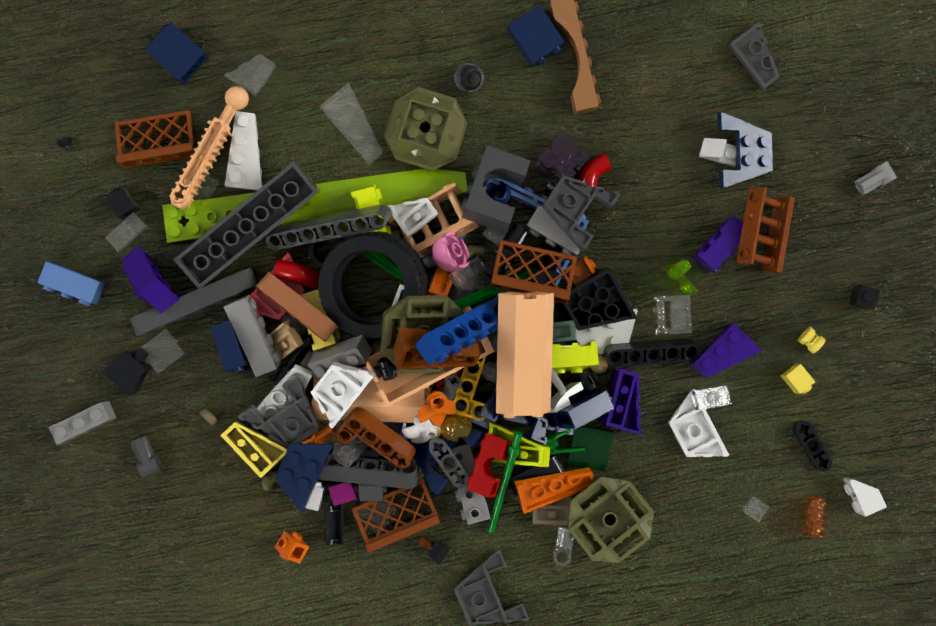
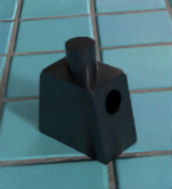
[101,347,150,395]

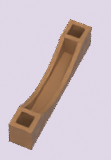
[549,0,601,115]

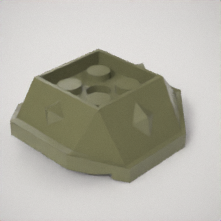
[384,87,468,172]
[381,295,464,374]
[568,476,655,563]

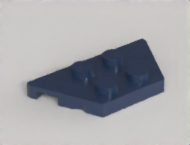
[275,442,334,512]

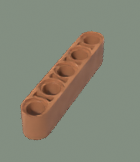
[255,272,338,342]

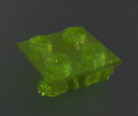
[665,260,700,295]

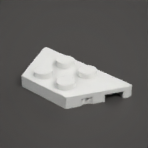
[575,309,638,355]
[311,362,376,429]
[668,389,729,457]

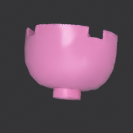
[432,232,469,272]

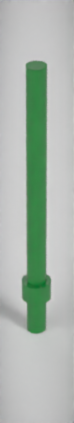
[487,431,523,533]

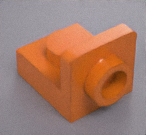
[565,256,596,285]

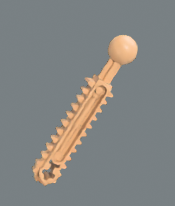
[169,86,249,210]

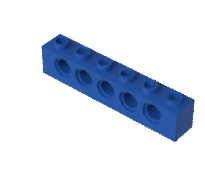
[415,296,498,366]

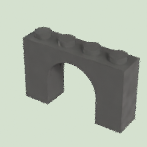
[460,145,530,233]

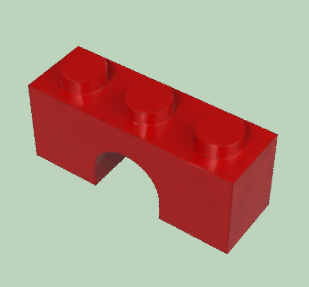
[467,433,512,498]

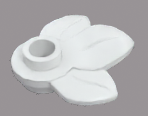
[402,417,441,444]

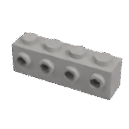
[224,294,281,377]
[446,443,491,525]

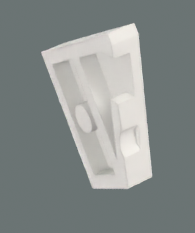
[388,198,439,237]

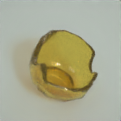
[440,413,472,442]

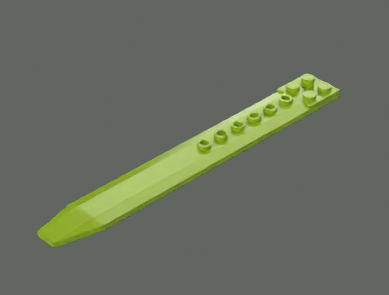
[162,169,467,243]

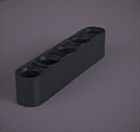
[603,339,701,367]

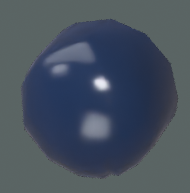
[483,181,511,204]

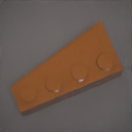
[393,327,480,370]

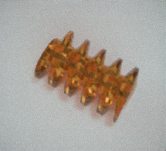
[801,496,829,538]

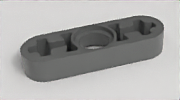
[428,437,469,488]

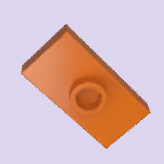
[427,267,457,296]

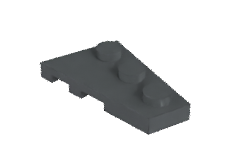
[728,21,779,90]

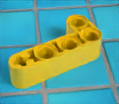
[453,356,486,420]

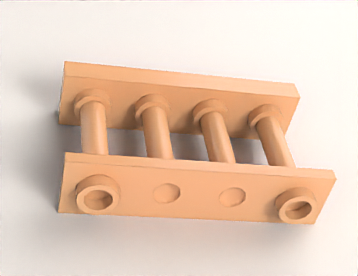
[389,182,479,259]

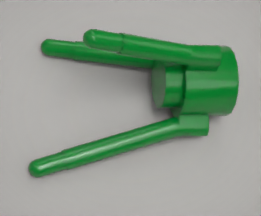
[546,429,585,456]

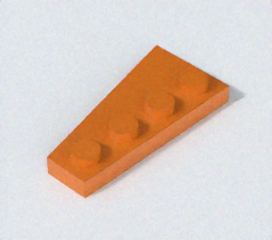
[514,467,594,514]

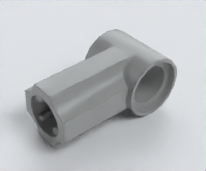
[854,161,897,195]

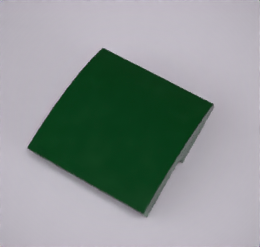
[567,425,613,471]

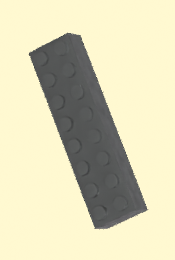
[173,160,321,289]

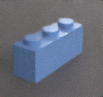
[37,261,106,306]

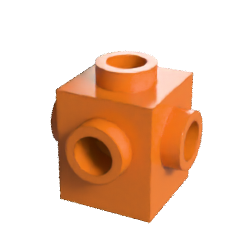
[274,531,310,564]

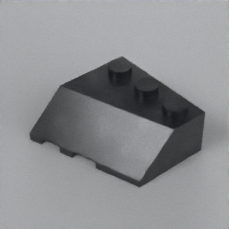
[560,267,637,330]

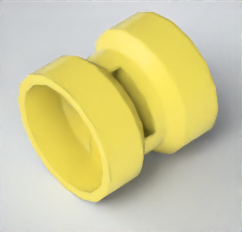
[798,327,826,354]

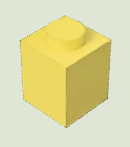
[780,364,815,394]

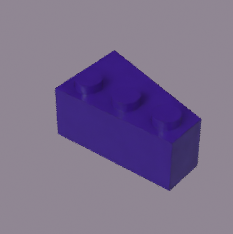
[690,215,743,274]
[121,246,179,313]
[689,323,762,378]
[599,368,642,435]

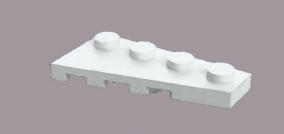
[225,111,263,191]
[256,364,313,418]

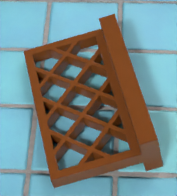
[115,110,195,169]
[490,240,577,305]
[352,479,441,553]

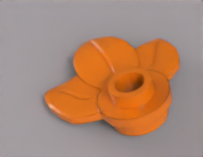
[418,391,456,427]

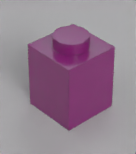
[328,482,359,506]

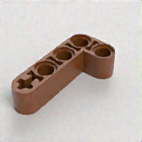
[336,407,416,469]

